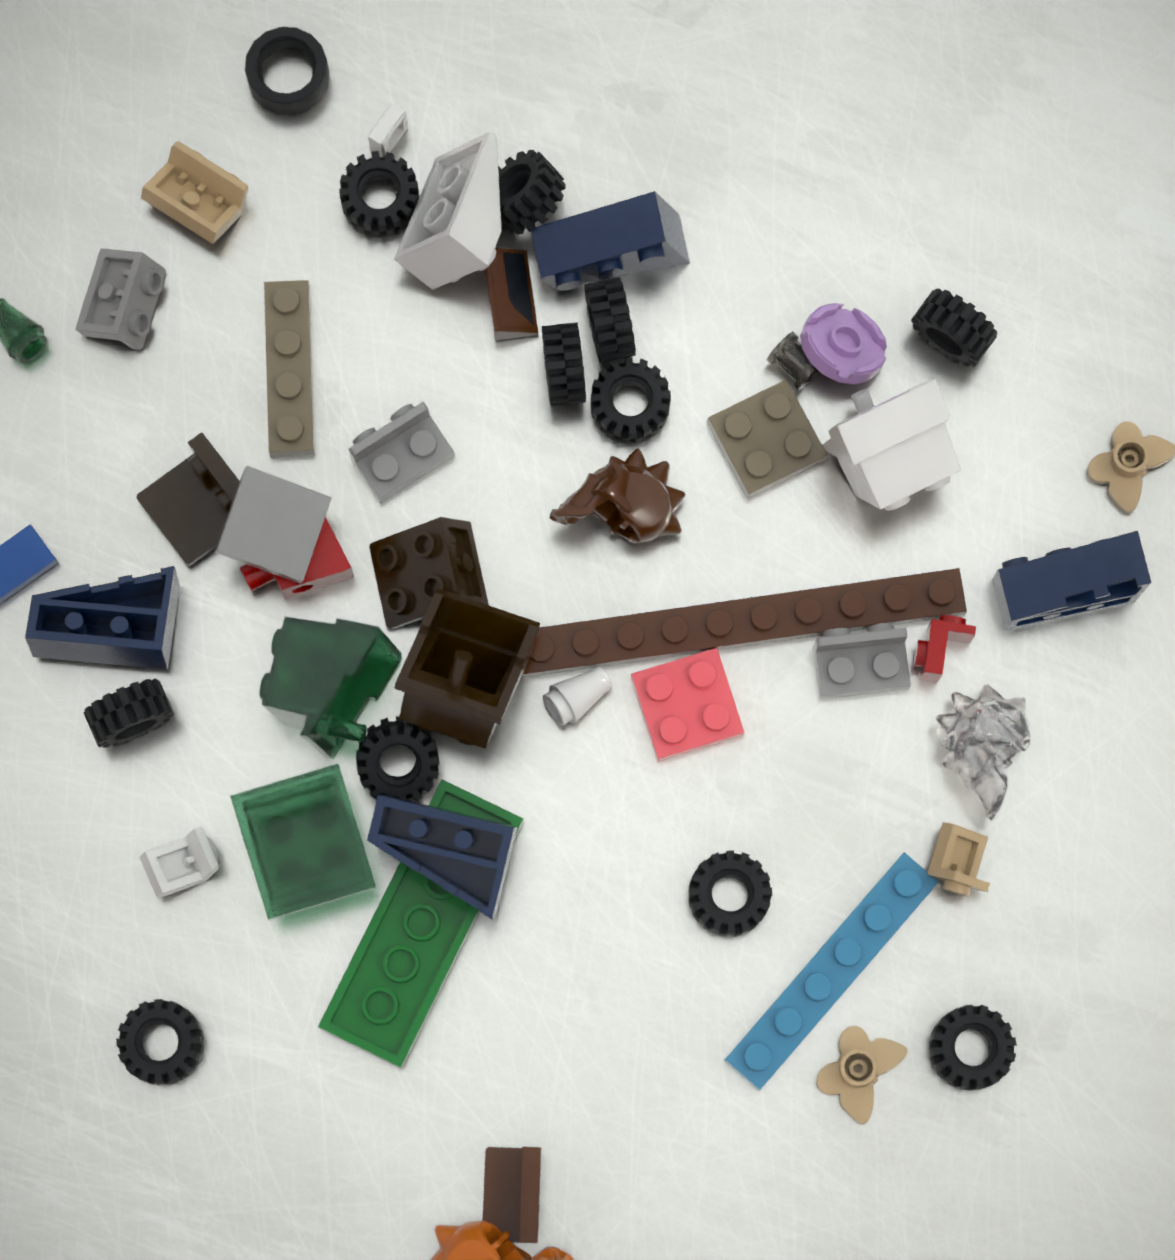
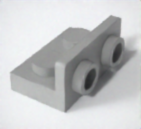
[75,248,166,350]
[349,402,455,503]
[813,623,911,699]

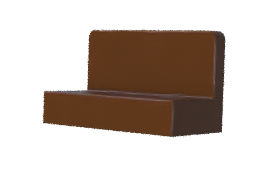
[483,1147,541,1244]

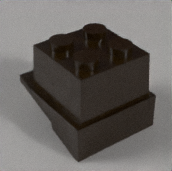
[394,588,540,749]

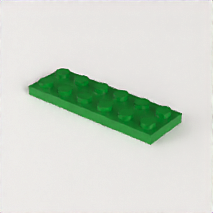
[318,779,524,1069]

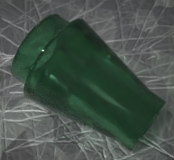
[0,298,47,362]

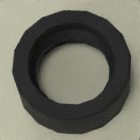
[245,27,329,116]

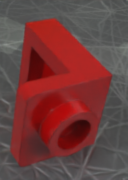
[914,615,976,683]

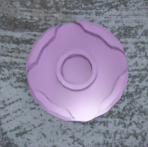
[800,303,887,385]

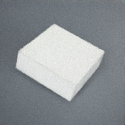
[368,102,408,157]

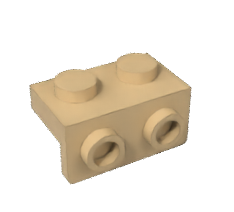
[141,141,248,244]

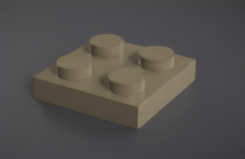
[707,379,828,498]

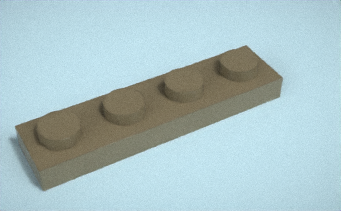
[264,280,315,457]

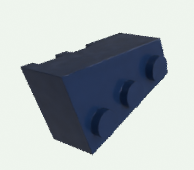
[531,191,690,291]
[992,530,1152,630]
[25,566,180,669]

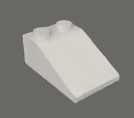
[394,132,501,290]

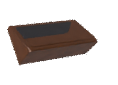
[485,248,539,341]

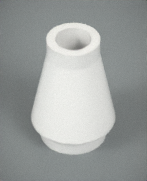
[543,666,613,726]

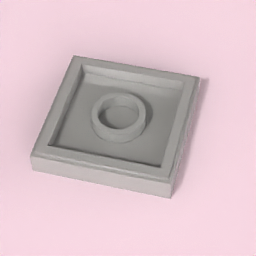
[215,466,332,584]

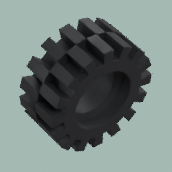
[498,150,566,235]
[339,151,419,238]
[584,277,636,363]
[911,289,998,367]
[542,322,586,406]
[590,357,671,444]
[83,678,174,748]
[356,716,440,801]
[688,850,772,937]
[116,999,204,1085]
[929,1004,1017,1091]

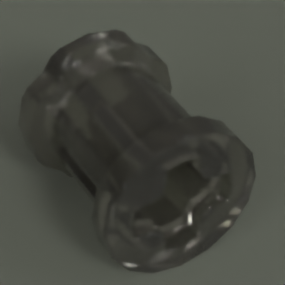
[767,332,820,390]

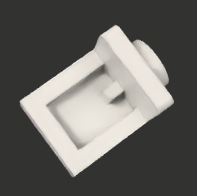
[140,827,219,899]

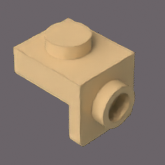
[927,822,990,897]

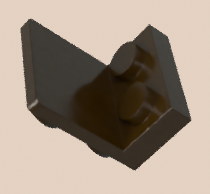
[137,432,239,566]
[369,517,489,629]

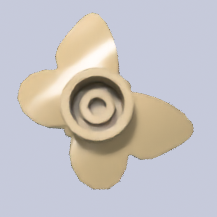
[1087,422,1175,515]
[816,1026,908,1125]

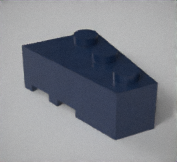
[367,794,517,919]

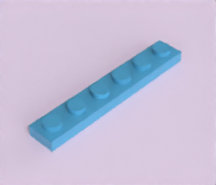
[724,852,939,1091]

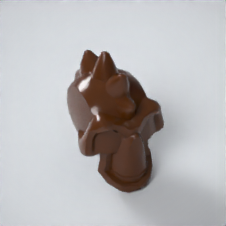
[549,449,686,543]

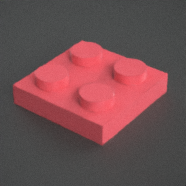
[631,648,745,762]

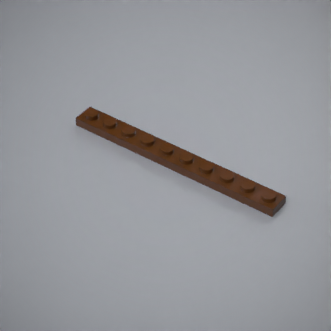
[522,568,967,678]

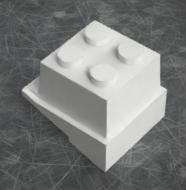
[822,378,961,511]

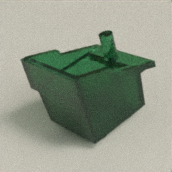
[259,617,402,759]
[230,763,376,920]

